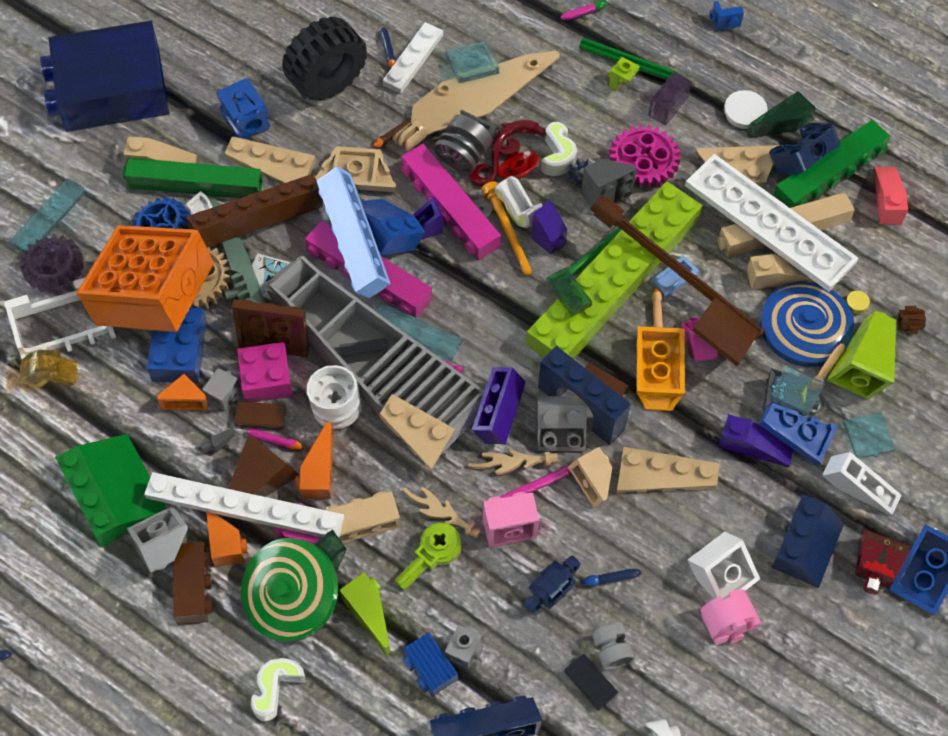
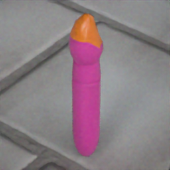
[247,429,303,450]

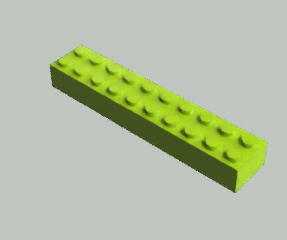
[526,181,703,359]

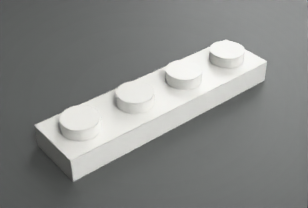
[382,22,443,94]

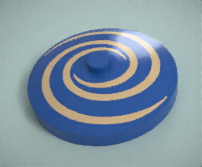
[760,282,854,367]

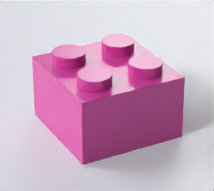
[237,342,293,402]

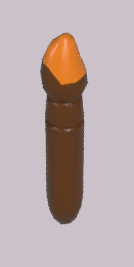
[373,118,411,148]

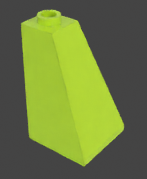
[827,311,896,399]

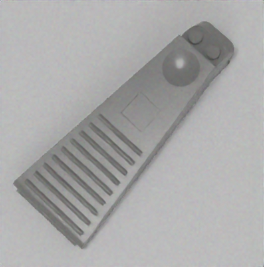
[265,255,485,455]

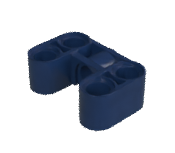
[769,123,841,175]

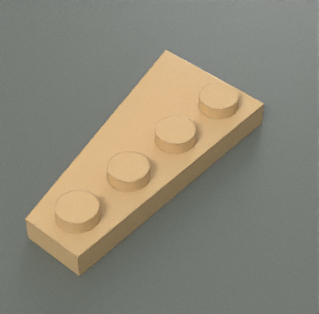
[616,447,720,494]

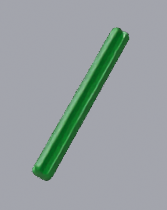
[579,38,679,83]

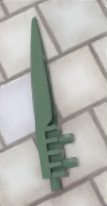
[211,198,266,315]

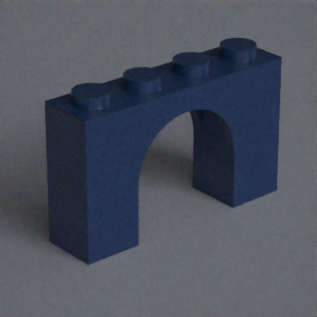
[538,346,631,445]

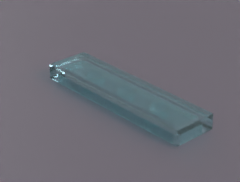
[10,178,86,256]
[375,302,462,361]

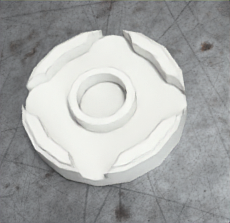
[724,90,767,129]

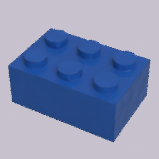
[147,308,207,383]

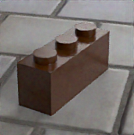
[173,542,213,625]

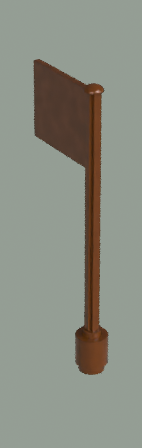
[590,195,764,366]

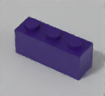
[472,367,526,445]

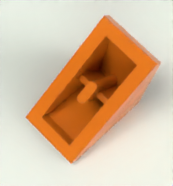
[157,374,209,410]

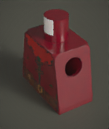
[855,530,912,595]

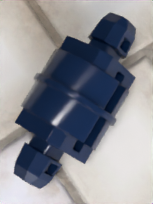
[523,556,581,614]

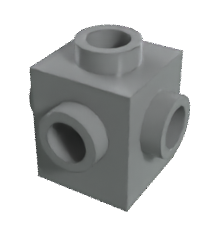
[445,625,484,670]

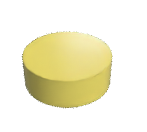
[845,291,870,314]

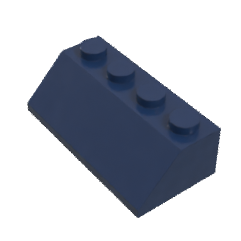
[430,696,542,736]

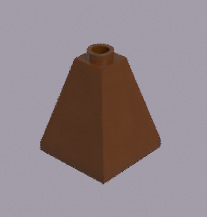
[229,435,299,497]

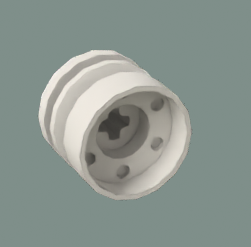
[307,365,362,429]

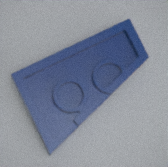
[759,403,838,465]

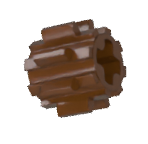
[897,305,926,335]

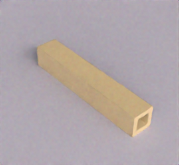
[717,192,855,258]

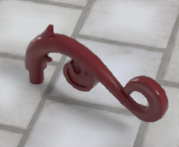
[469,120,547,187]

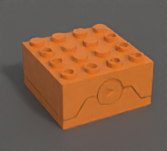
[77,225,214,332]

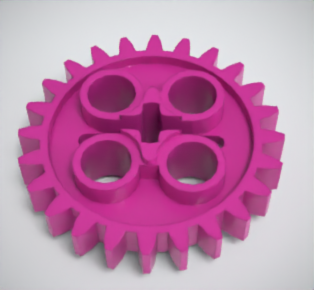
[609,124,681,189]

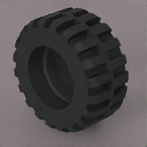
[282,17,367,101]

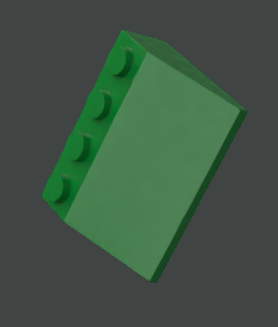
[55,434,167,548]

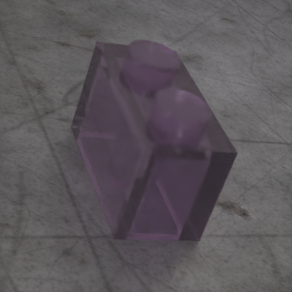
[648,72,692,125]

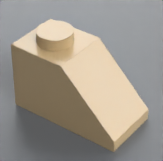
[568,447,612,508]

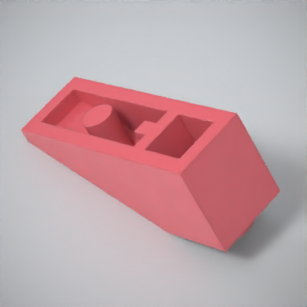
[873,166,908,225]

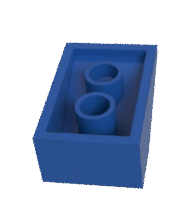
[361,199,425,255]
[889,524,948,615]

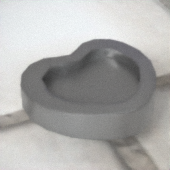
[473,199,493,219]

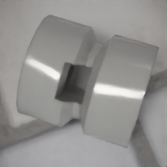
[592,623,635,670]

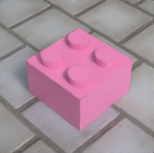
[483,492,539,548]

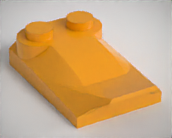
[636,326,685,411]

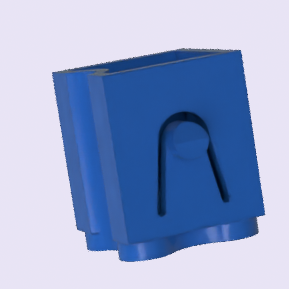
[216,78,270,140]

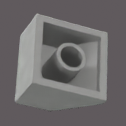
[127,506,188,572]

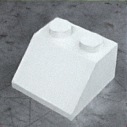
[688,532,760,599]

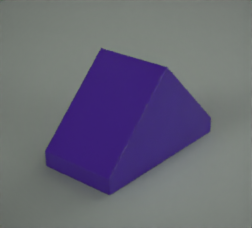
[413,197,443,240]

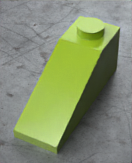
[339,572,390,656]

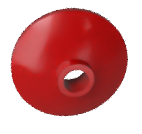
[498,151,539,179]

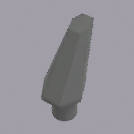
[200,427,235,453]

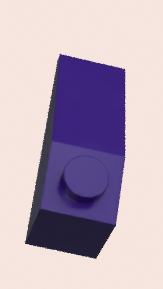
[718,414,793,468]

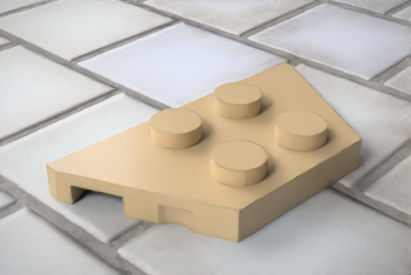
[695,145,779,187]
[314,146,396,192]

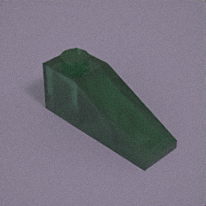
[747,91,816,138]

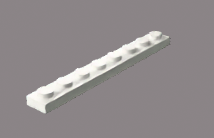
[144,472,345,541]

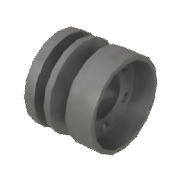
[434,114,492,173]

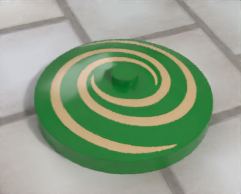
[241,538,338,642]

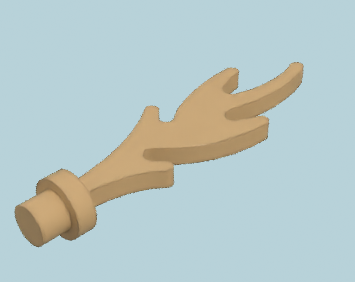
[468,449,558,475]
[403,487,481,539]

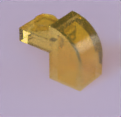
[19,350,78,387]

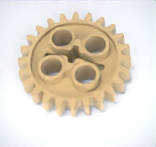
[190,247,232,309]

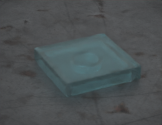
[446,41,499,83]

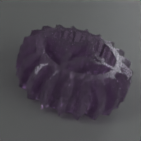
[20,234,84,294]

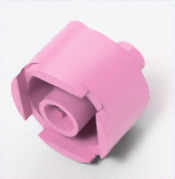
[700,589,762,645]

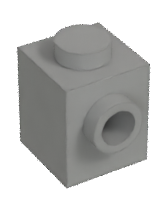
[202,368,241,411]

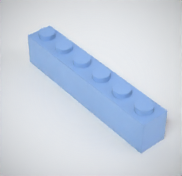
[317,166,391,298]

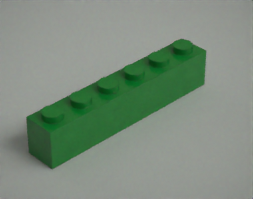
[773,119,891,208]

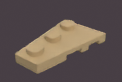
[379,394,455,472]

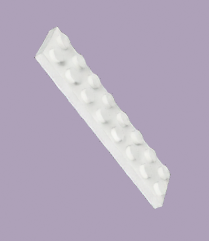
[685,154,859,292]

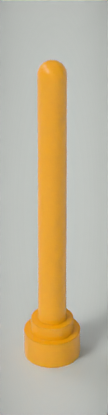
[481,181,532,276]

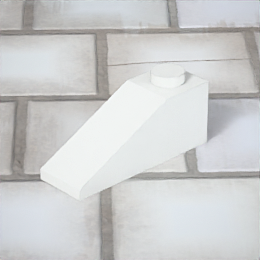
[822,452,902,515]

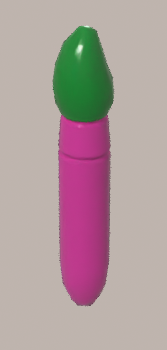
[560,1,608,20]

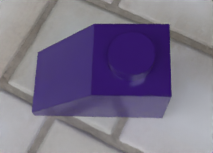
[531,201,568,255]

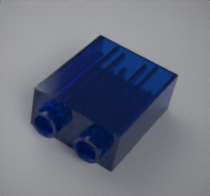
[40,20,170,132]

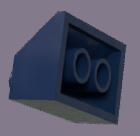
[772,494,844,588]

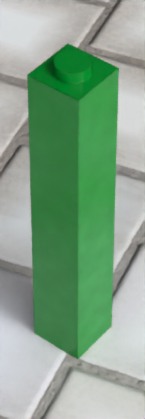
[122,158,263,198]

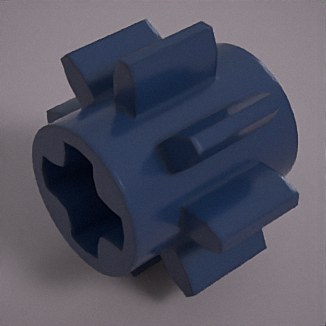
[569,158,589,185]

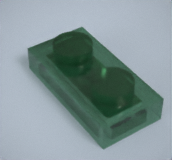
[546,267,592,317]

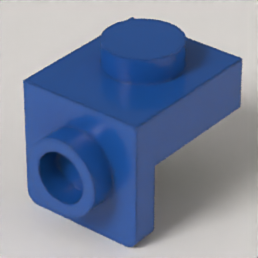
[710,1,744,30]

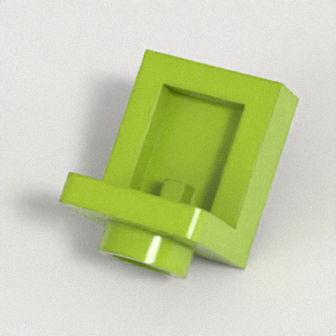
[608,57,639,91]

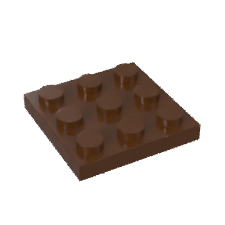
[232,299,309,357]

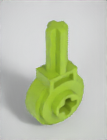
[395,523,462,590]

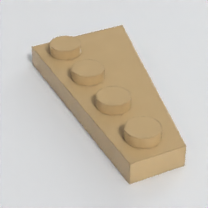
[225,136,316,185]

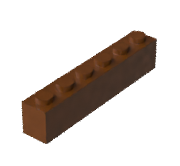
[187,174,323,247]

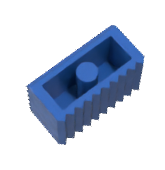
[402,632,458,697]

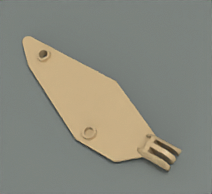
[393,51,560,152]

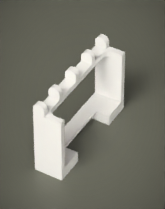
[4,277,116,365]

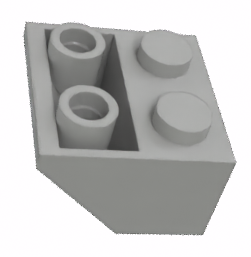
[536,396,587,451]

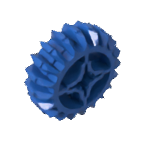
[131,196,190,229]

